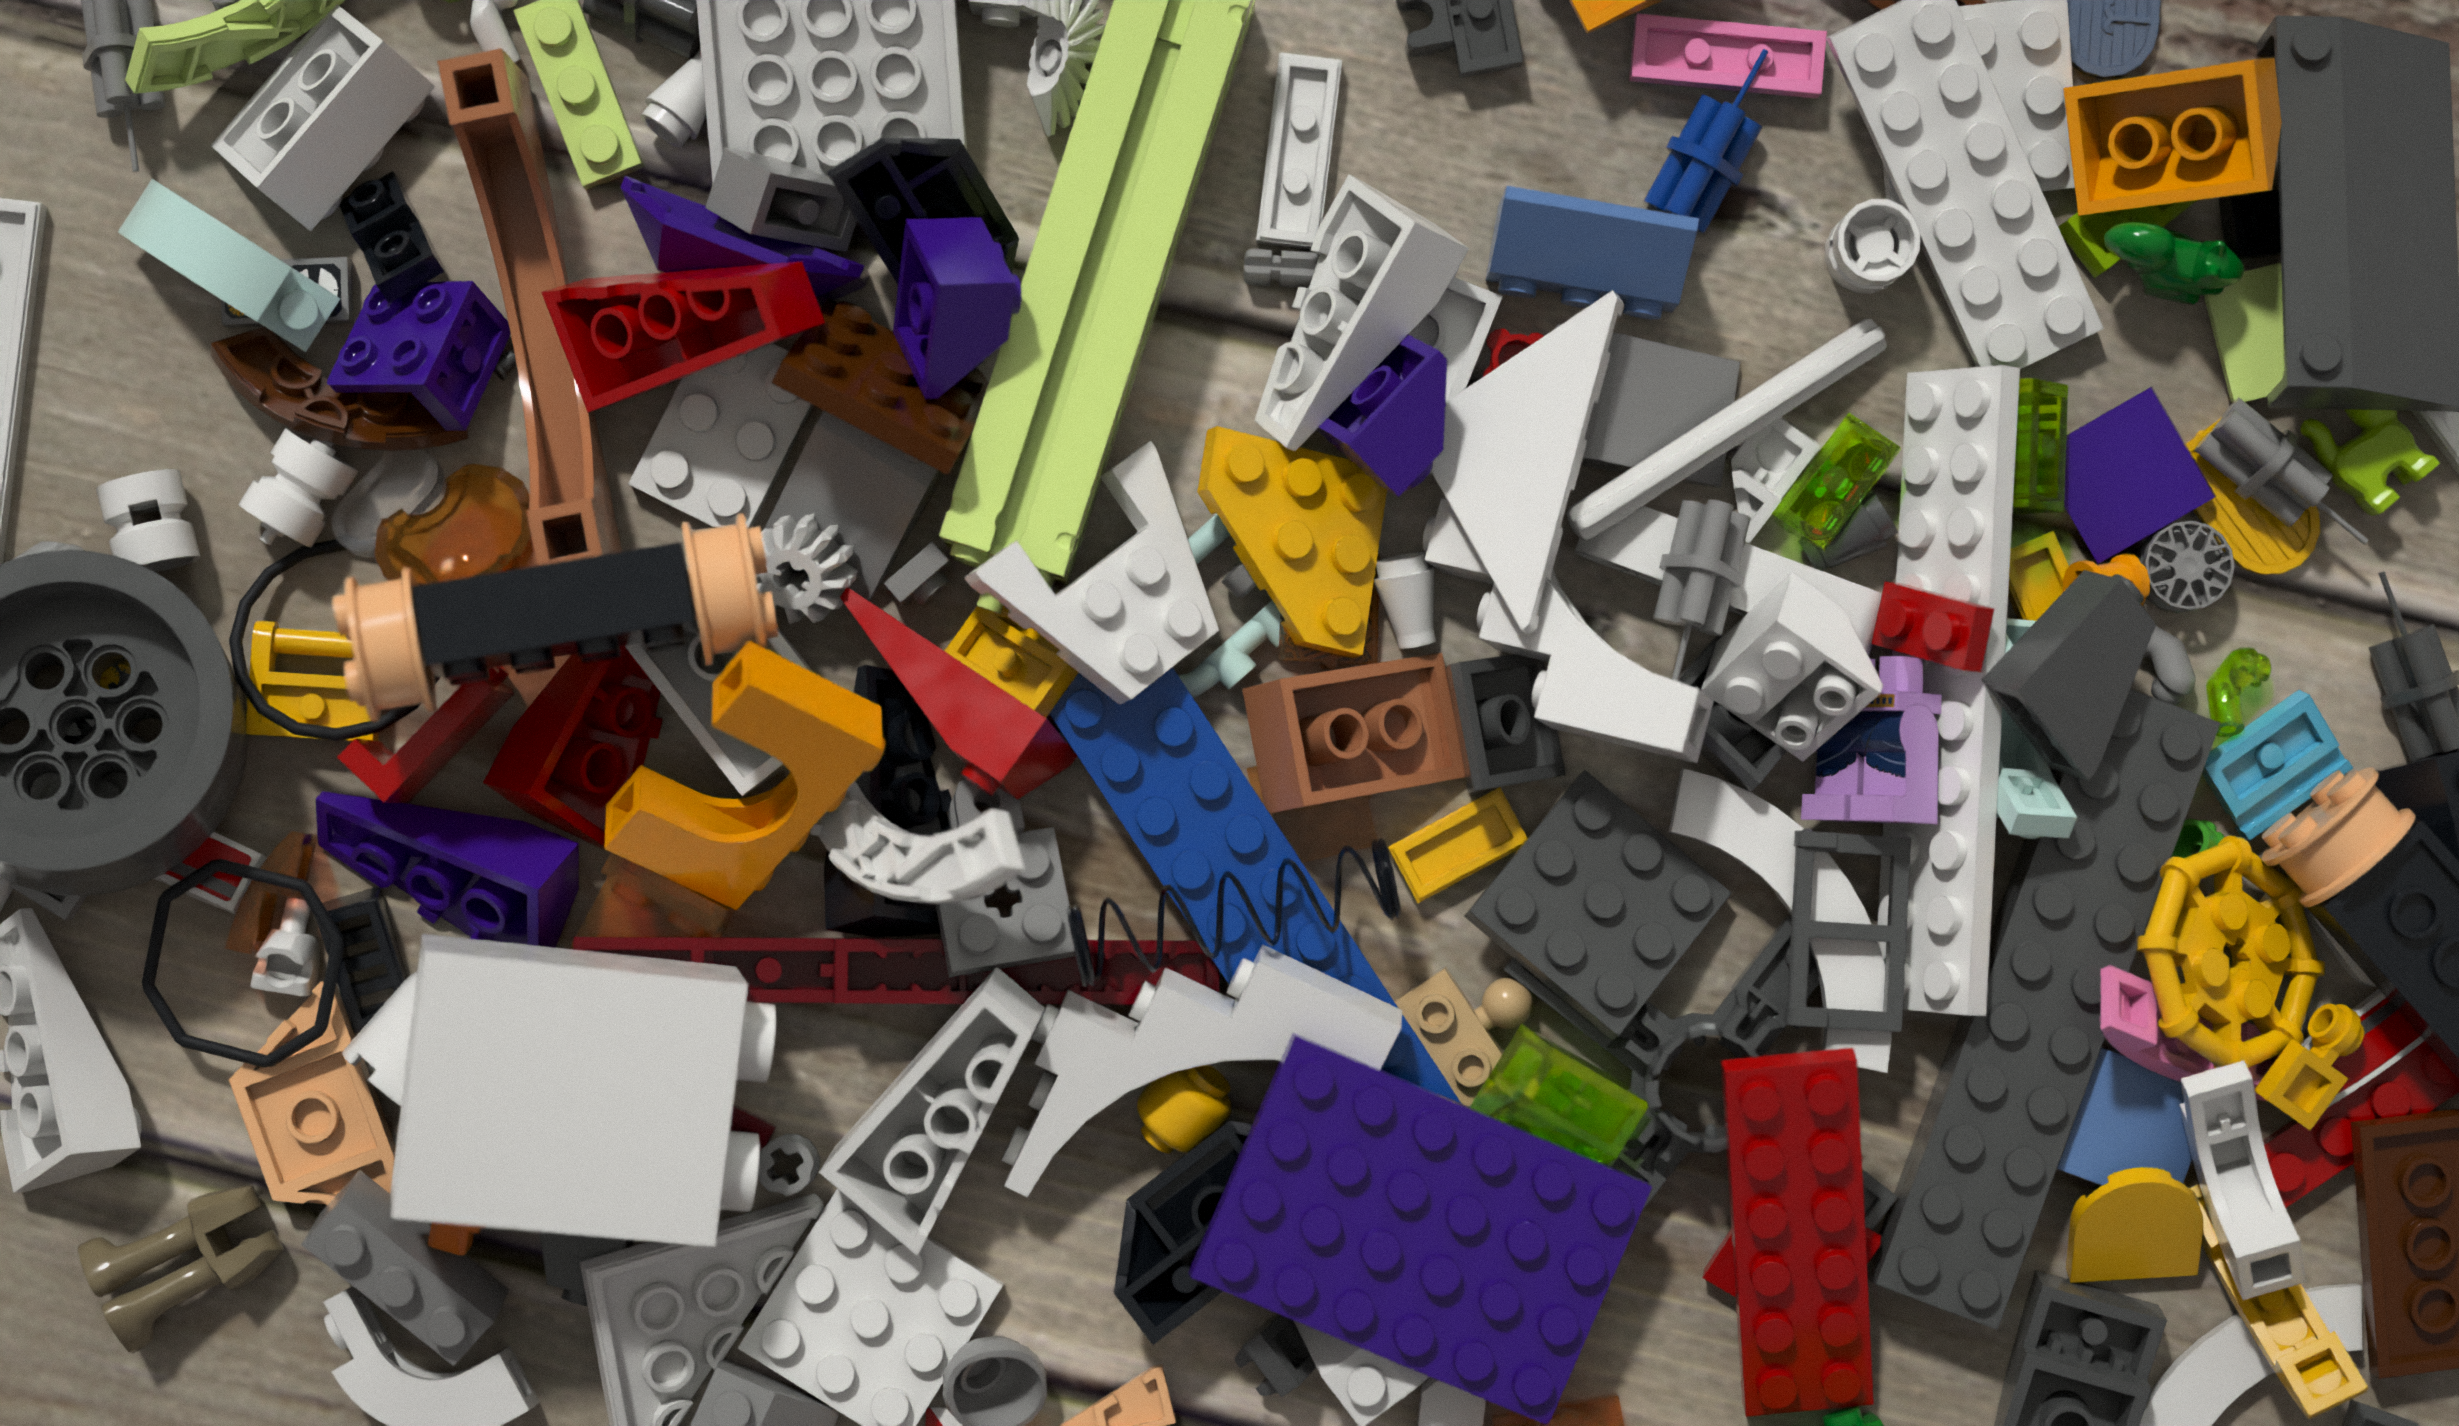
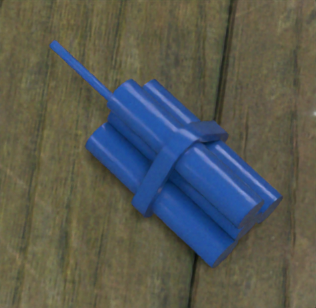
[1644,49,1768,234]

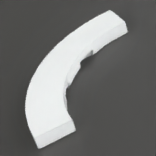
[1669,768,1892,1073]
[784,769,1025,904]
[2139,1283,2363,1426]

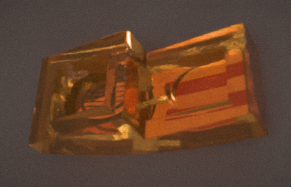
[225,831,317,954]

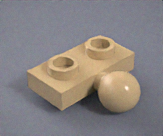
[1394,967,1533,1107]

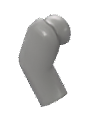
[2144,626,2196,706]

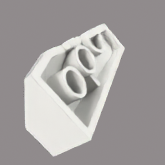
[0,908,142,1193]

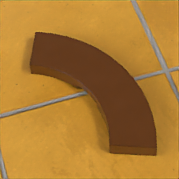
[211,326,468,451]

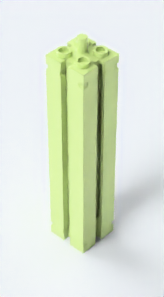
[939,0,1255,614]

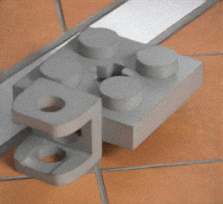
[935,779,1076,977]

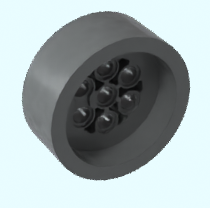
[0,550,249,896]

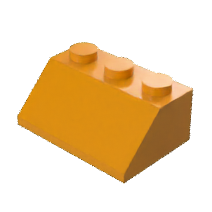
[2063,58,2282,216]

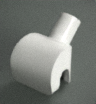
[250,898,320,996]

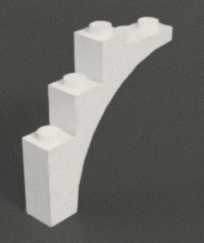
[1423,498,1714,763]
[1001,944,1402,1197]

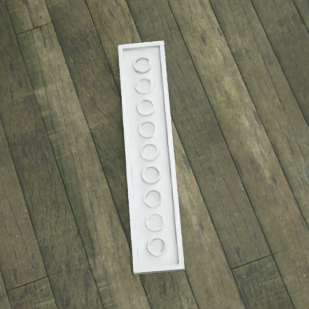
[1878,365,2020,1016]

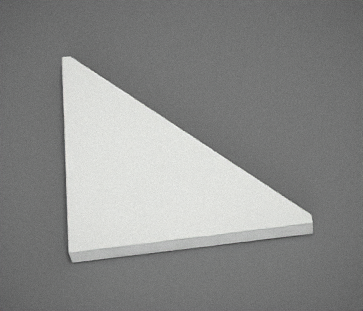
[1431,290,1624,635]
[580,1193,824,1426]

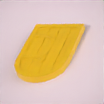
[2186,417,2320,575]

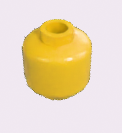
[1137,1064,1231,1154]

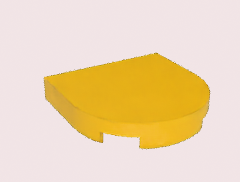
[2066,1167,2204,1283]

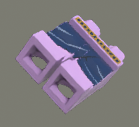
[1801,656,1942,824]

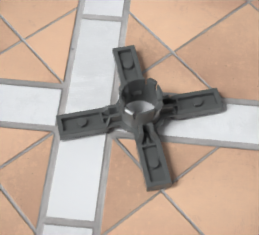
[1503,913,1898,1230]

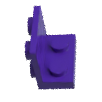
[327,281,511,431]

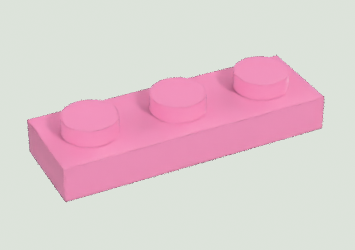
[1629,13,1827,99]

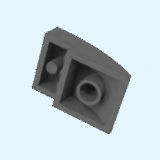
[1994,1270,2167,1426]

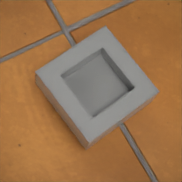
[884,541,953,607]

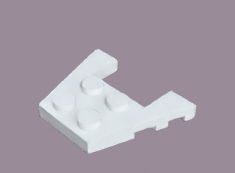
[964,441,1219,705]

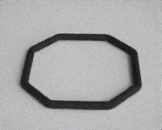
[142,859,344,1068]

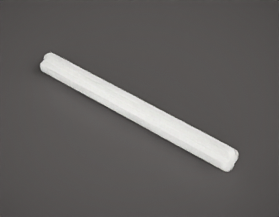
[1566,319,1887,541]

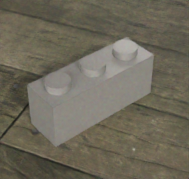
[301,1170,509,1366]

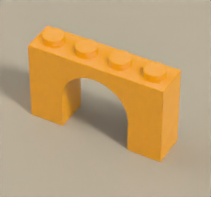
[604,641,885,910]

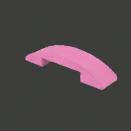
[2101,965,2279,1101]

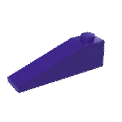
[315,791,579,948]

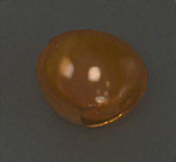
[374,463,534,585]

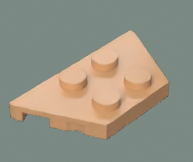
[229,981,396,1205]

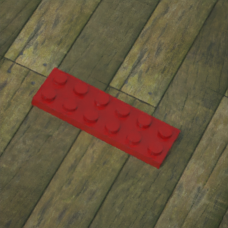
[1721,1047,1874,1417]

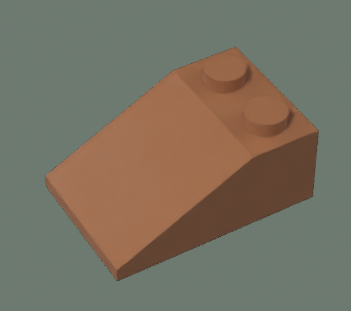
[1242,652,1466,814]

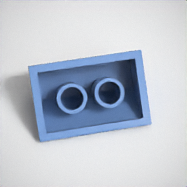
[1485,186,1699,320]

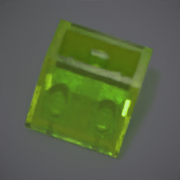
[1470,1024,1648,1165]

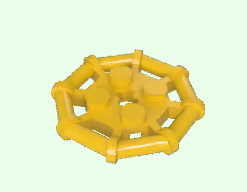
[2137,836,2325,1068]

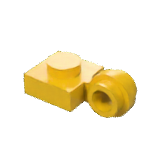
[2254,1004,2364,1130]

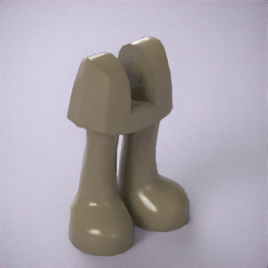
[78,1186,284,1354]

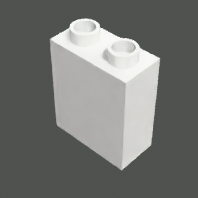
[390,934,776,1247]

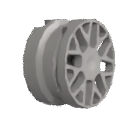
[2136,520,2235,613]

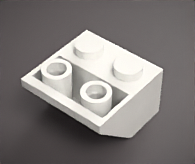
[1701,572,1883,762]

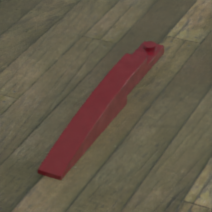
[573,937,1219,1005]

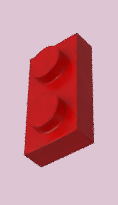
[1871,581,1995,672]

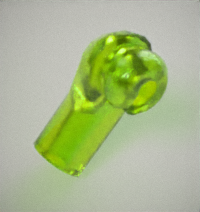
[2206,647,2272,737]

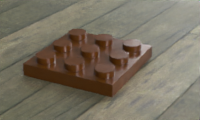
[771,298,989,475]

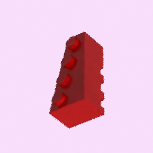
[541,261,825,413]

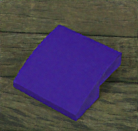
[2034,386,2216,564]

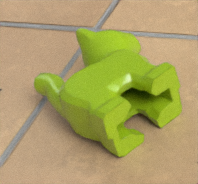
[2300,409,2440,516]

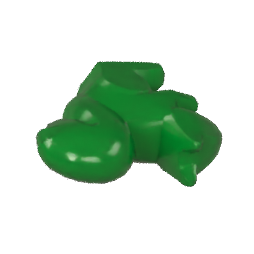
[2104,222,2244,305]

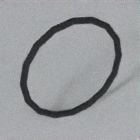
[229,537,441,741]

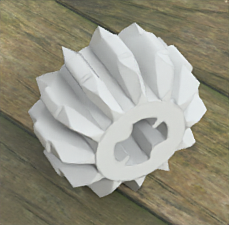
[756,513,858,624]

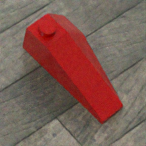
[840,587,1077,800]
[483,646,663,853]

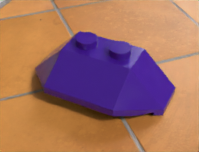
[620,176,870,307]

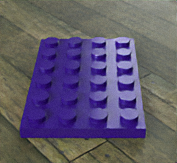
[1189,1033,1652,1425]

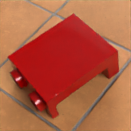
[337,666,515,803]

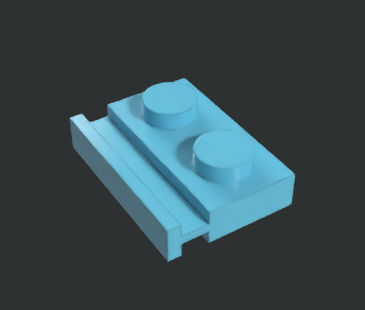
[2202,690,2353,841]

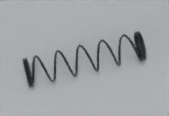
[1067,838,1401,987]

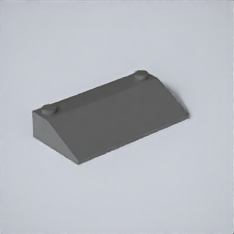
[2257,15,2459,412]

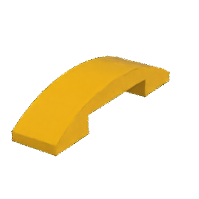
[2189,1184,2368,1419]

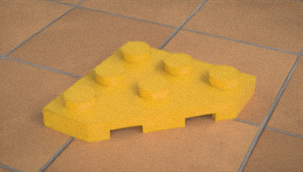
[1197,426,1387,658]

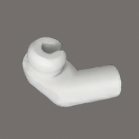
[470,0,521,62]

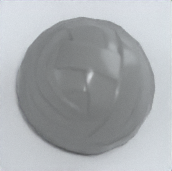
[943,1336,1047,1426]

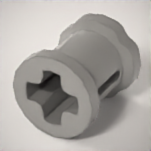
[758,1134,820,1195]

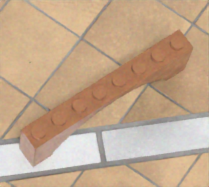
[437,48,622,566]

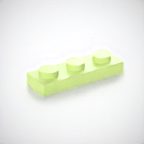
[513,0,645,190]

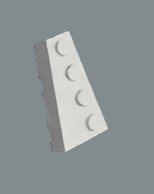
[819,967,1046,1256]

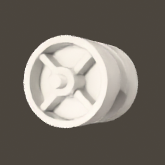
[238,428,358,548]

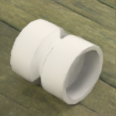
[1825,199,1920,294]
[96,469,201,573]

